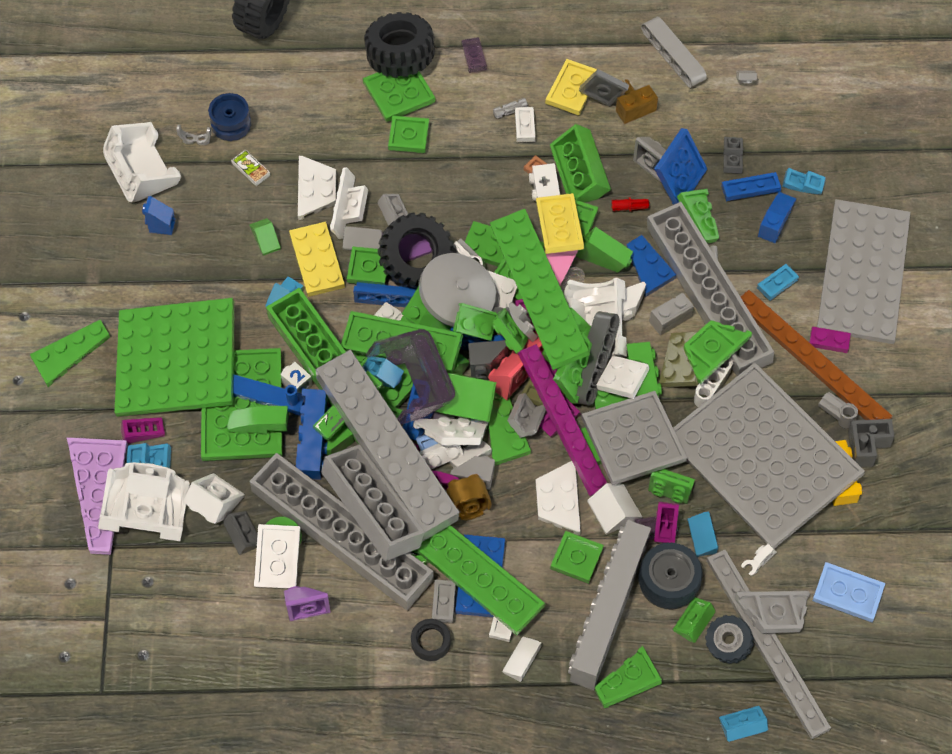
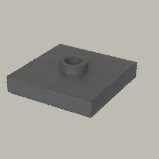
[579,69,629,106]

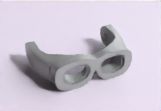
[176,125,211,146]

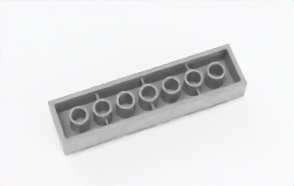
[568,520,651,690]

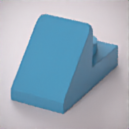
[265,277,304,307]

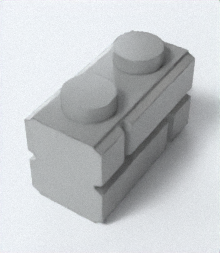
[649,293,694,335]

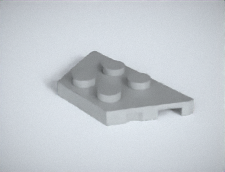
[734,591,810,633]

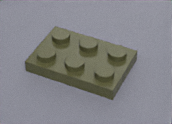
[659,332,698,387]

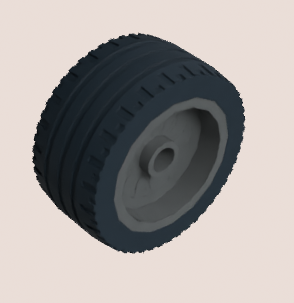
[639,542,702,610]

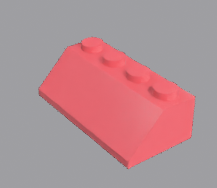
[488,331,544,400]

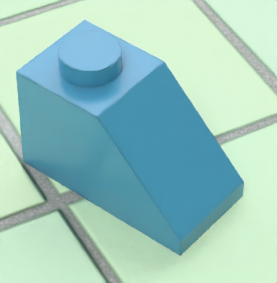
[362,356,404,388]

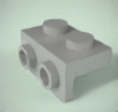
[507,393,546,438]

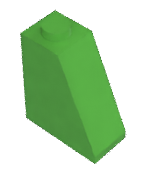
[575,227,633,273]

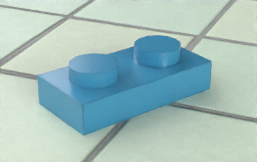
[757,264,799,301]

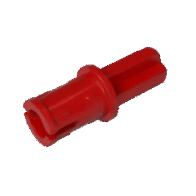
[611,197,649,212]

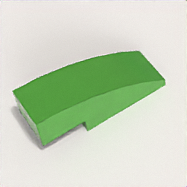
[227,406,289,434]

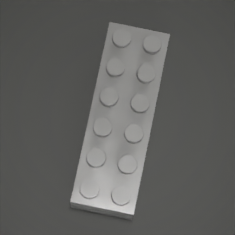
[321,444,425,561]

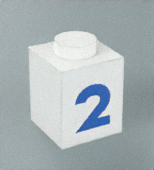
[281,362,313,393]

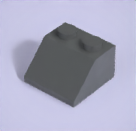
[468,340,509,380]

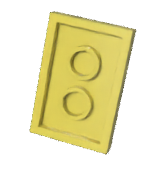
[545,59,597,115]

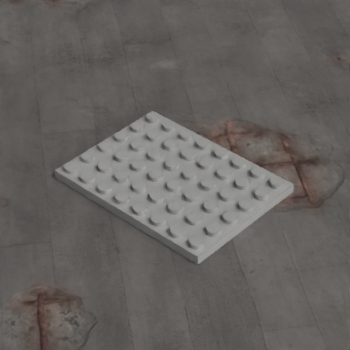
[673,362,865,549]

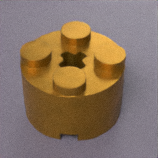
[446,474,492,520]

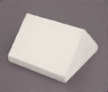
[587,483,642,535]

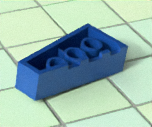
[296,389,331,480]

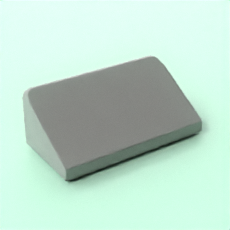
[378,194,408,226]
[343,226,382,250]

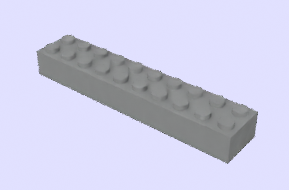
[647,202,774,376]
[316,350,459,541]
[249,453,434,610]

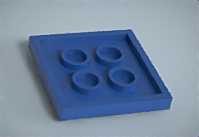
[654,128,707,205]

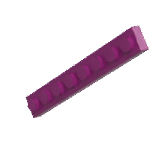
[518,344,607,496]

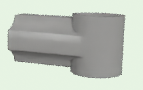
[452,239,486,267]
[818,392,858,428]

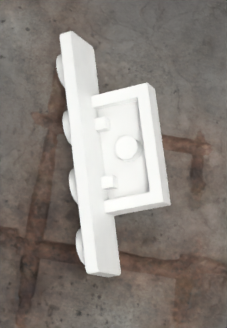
[330,167,368,239]

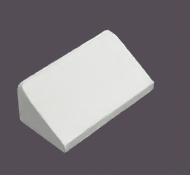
[449,440,492,468]
[502,637,541,682]

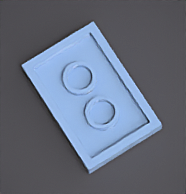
[812,562,885,622]

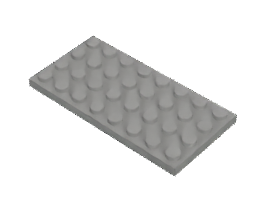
[817,199,910,344]

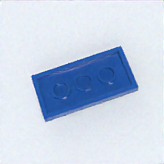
[455,534,505,618]

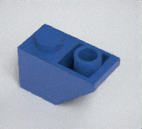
[142,196,176,235]

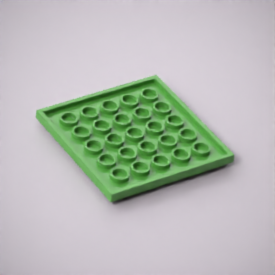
[115,298,234,417]

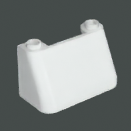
[103,122,181,202]

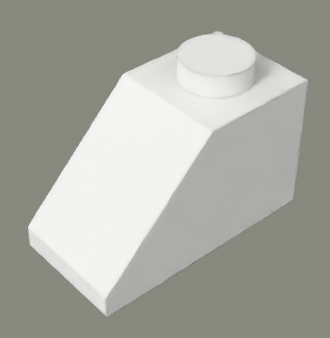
[621,282,646,321]

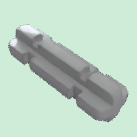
[493,98,528,119]

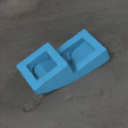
[782,168,826,194]

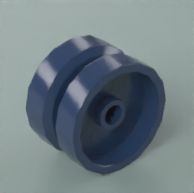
[208,93,251,141]

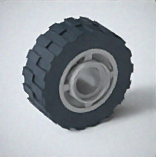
[705,615,754,664]

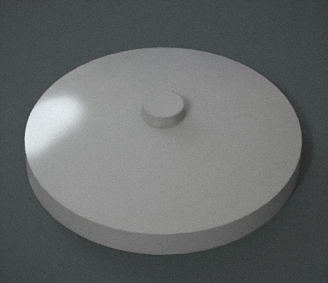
[419,253,496,327]

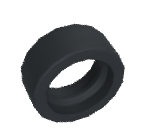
[411,618,451,661]

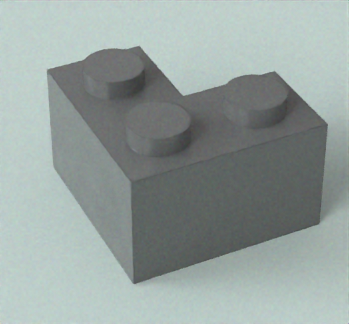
[848,419,894,467]

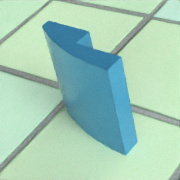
[127,443,171,468]

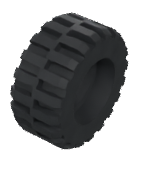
[232,0,290,39]
[364,12,435,78]
[377,212,454,288]

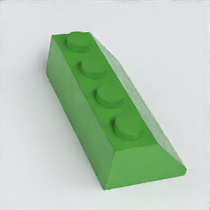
[550,124,611,202]

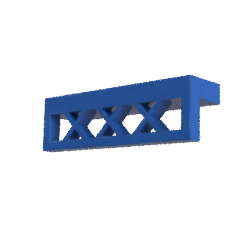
[353,282,417,308]

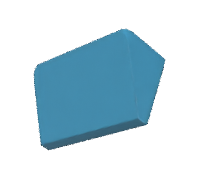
[687,511,718,557]
[719,706,768,742]

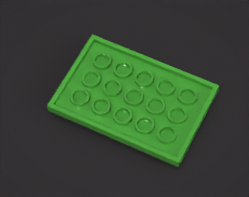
[201,348,282,461]

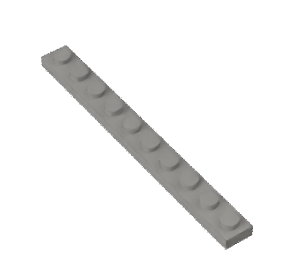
[706,550,831,740]

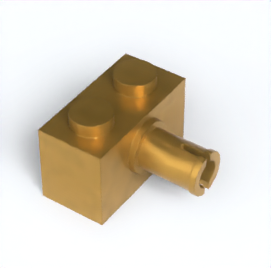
[616,79,658,124]

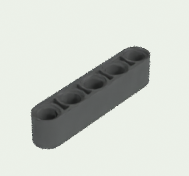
[576,311,620,405]

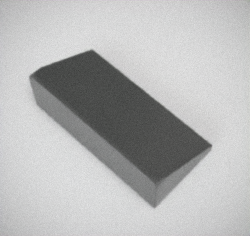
[224,511,258,555]

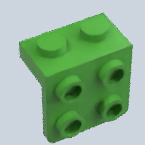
[648,469,695,503]

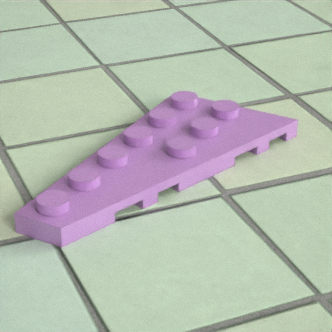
[67,438,128,555]

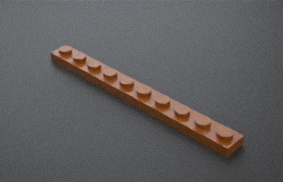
[741,290,892,420]

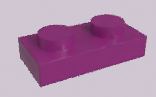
[809,326,851,353]

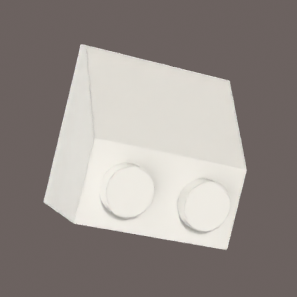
[183,473,245,524]

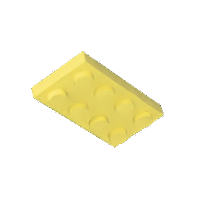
[536,193,584,254]
[289,222,345,297]

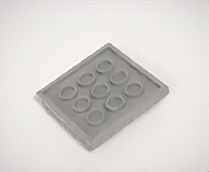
[581,391,687,485]

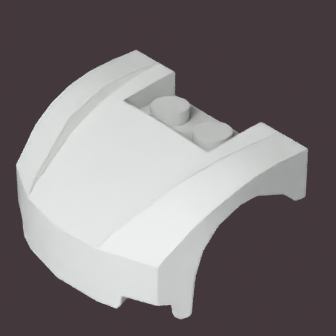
[563,278,627,359]
[98,462,190,541]

